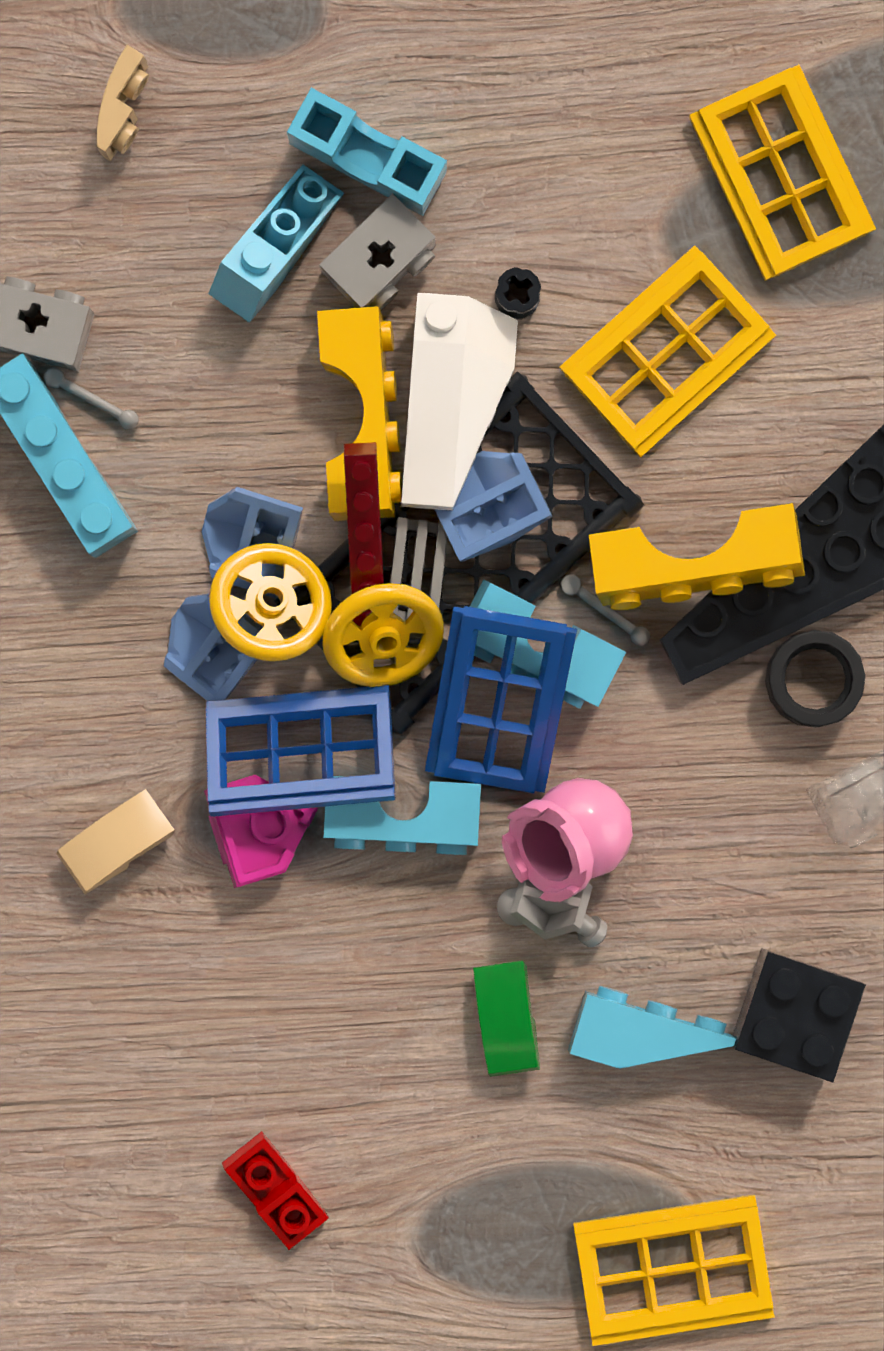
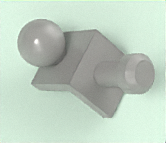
[497,879,607,947]

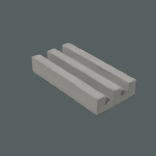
[390,517,447,620]

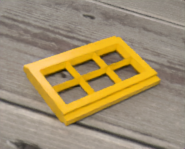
[689,65,876,281]
[559,246,776,458]
[573,1194,775,1346]

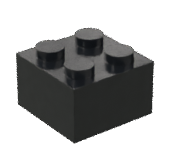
[732,948,866,1083]

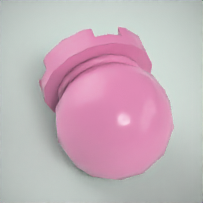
[502,778,633,902]

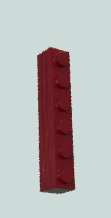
[344,442,384,626]

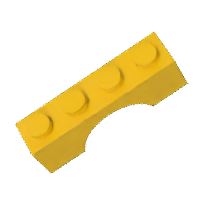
[317,306,403,521]
[589,503,805,610]

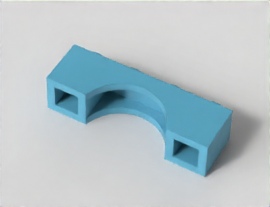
[0,353,138,558]

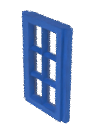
[425,606,577,793]
[206,685,395,817]

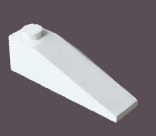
[401,293,518,511]

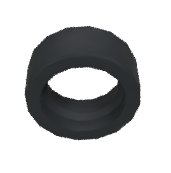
[765,630,866,728]

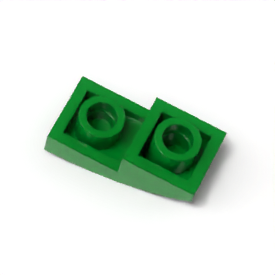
[473,960,540,1077]

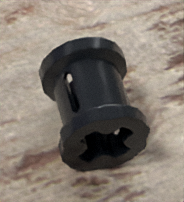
[495,267,541,320]

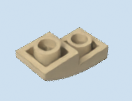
[97,45,149,161]
[56,789,174,894]

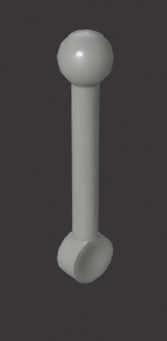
[44,367,139,430]
[561,575,651,646]

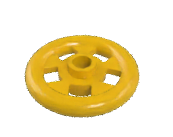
[209,543,332,661]
[323,583,444,687]

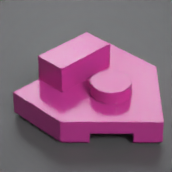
[204,775,318,888]

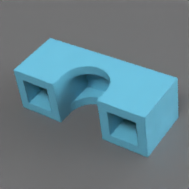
[287,87,447,216]
[470,579,626,709]
[323,776,481,855]

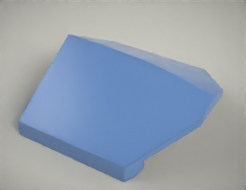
[435,451,552,562]
[201,487,303,599]
[164,593,263,701]

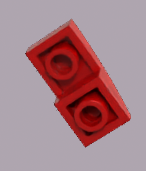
[222,1131,329,1250]

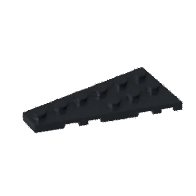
[660,424,884,686]

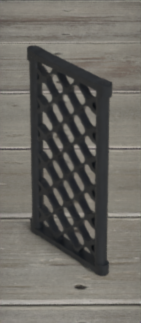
[274,371,645,735]

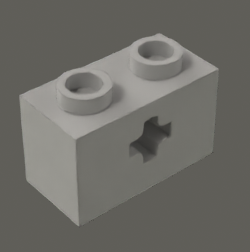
[319,193,436,311]
[0,276,95,372]

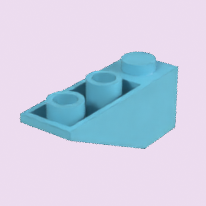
[208,164,344,323]
[568,986,736,1069]

